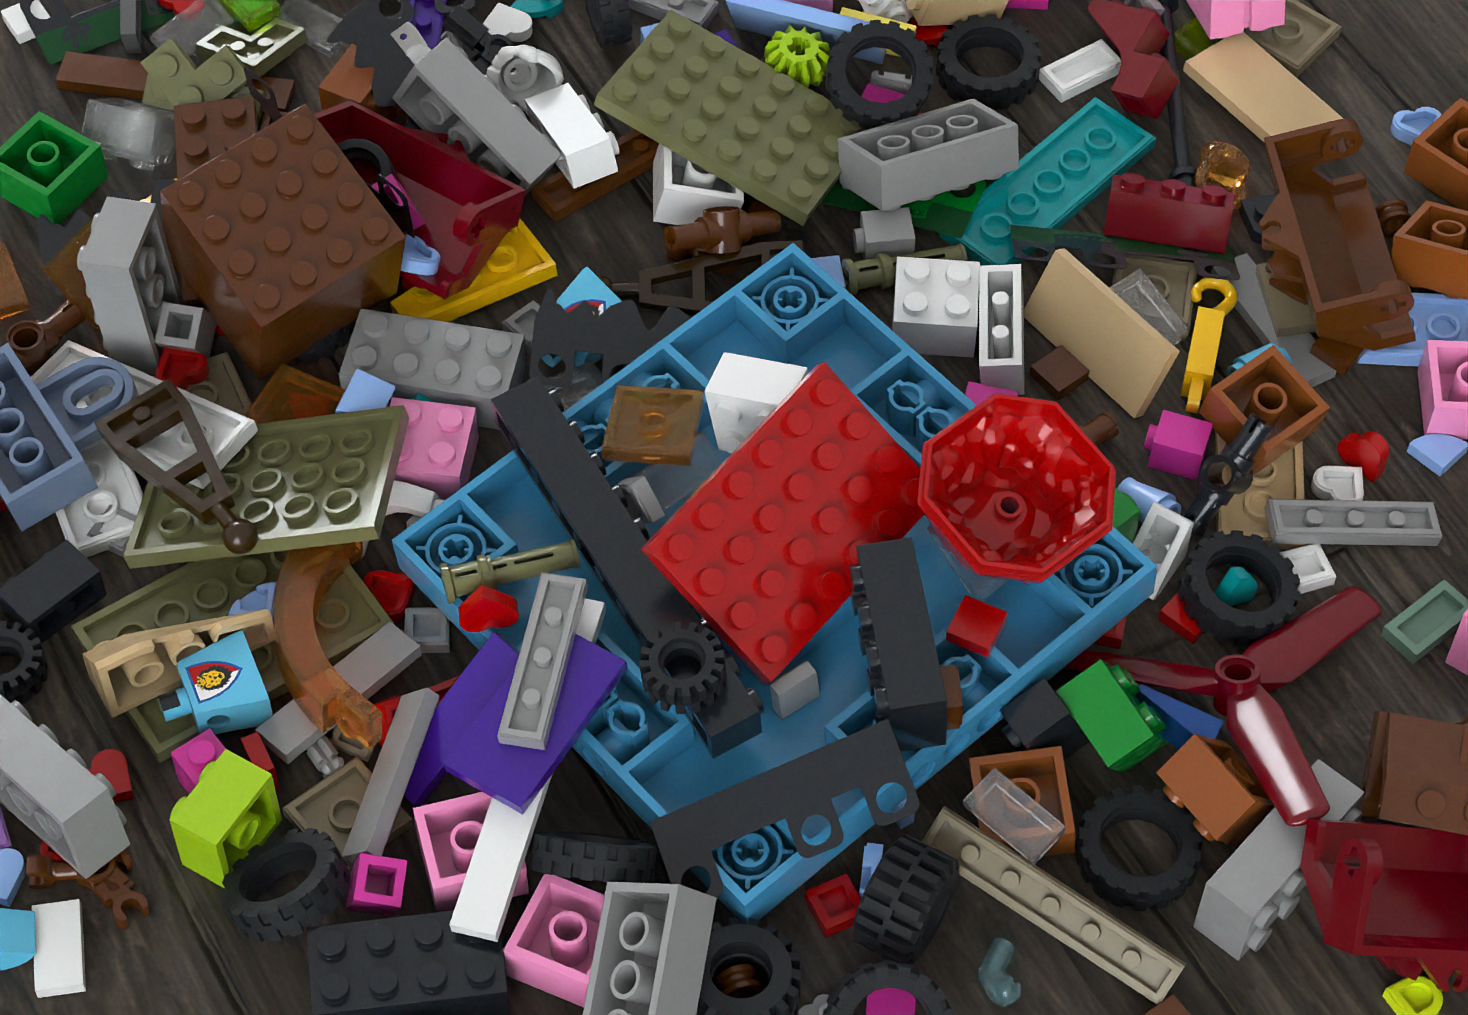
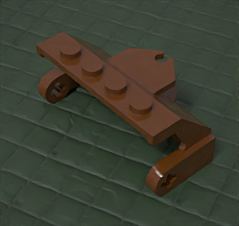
[1259,119,1416,351]
[1359,711,1468,835]

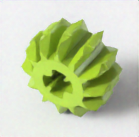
[764,24,830,88]

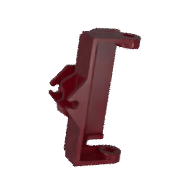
[314,100,526,299]
[1300,818,1468,993]

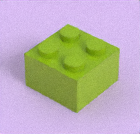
[169,749,282,888]

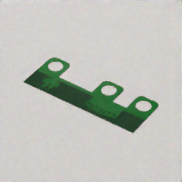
[822,179,986,238]

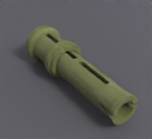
[841,243,968,295]
[439,539,580,604]

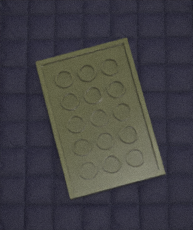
[594,10,874,226]
[123,405,409,569]
[71,544,394,763]

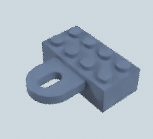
[0,343,138,531]

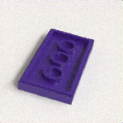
[443,634,628,815]

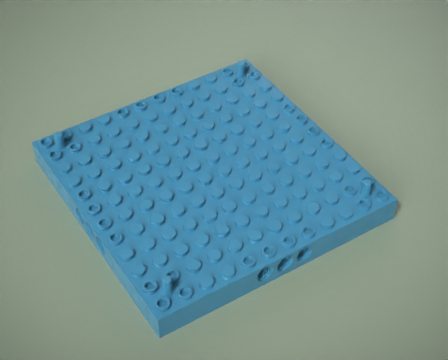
[391,243,1157,924]

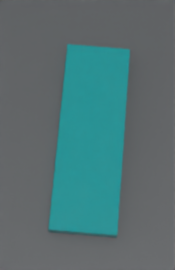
[939,97,1156,266]

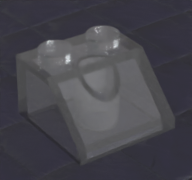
[82,98,176,170]

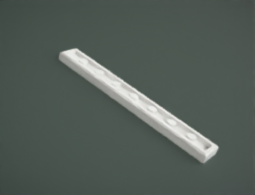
[449,598,606,942]

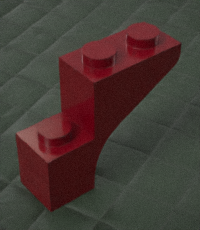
[1088,0,1179,120]

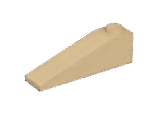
[82,609,276,718]

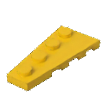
[390,218,558,322]

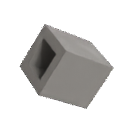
[853,207,916,260]
[154,302,217,359]

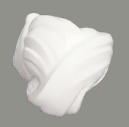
[486,45,564,116]

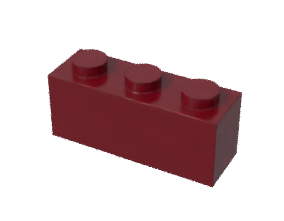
[1103,173,1234,254]

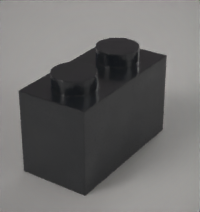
[0,540,107,644]
[999,678,1089,760]

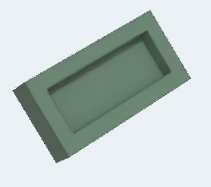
[1381,579,1468,664]

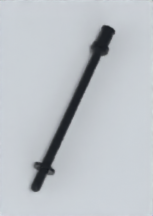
[1158,0,1201,187]

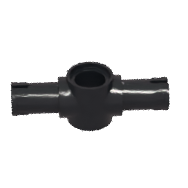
[1183,413,1274,536]

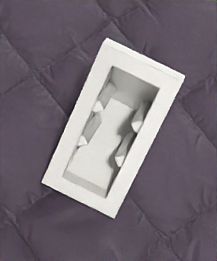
[1133,502,1194,600]

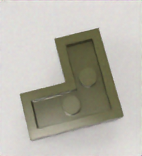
[195,18,308,79]
[140,38,254,106]

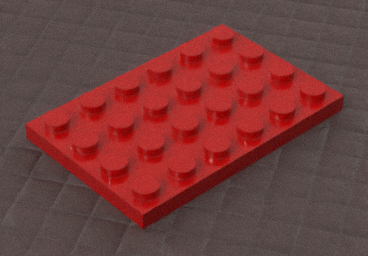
[640,362,924,684]

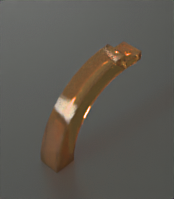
[274,542,382,750]

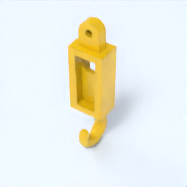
[1180,278,1237,414]

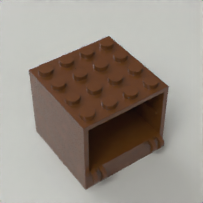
[160,103,406,380]

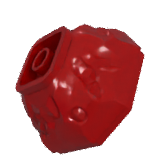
[917,393,1116,584]

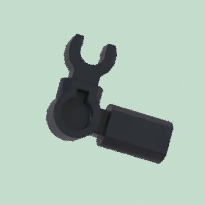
[443,4,513,75]

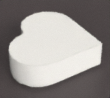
[483,2,533,42]
[1311,465,1364,501]

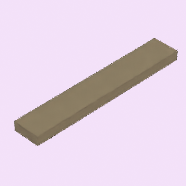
[921,806,1186,1005]

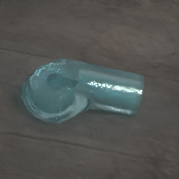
[978,938,1022,1006]

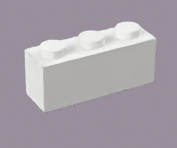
[525,83,620,189]
[979,264,1024,395]

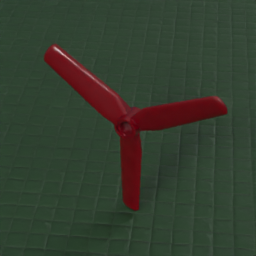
[1063,586,1382,827]

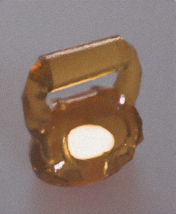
[1195,141,1251,211]

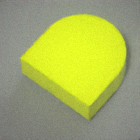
[1382,975,1443,1015]

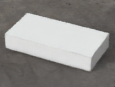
[1039,39,1121,103]
[32,899,86,998]

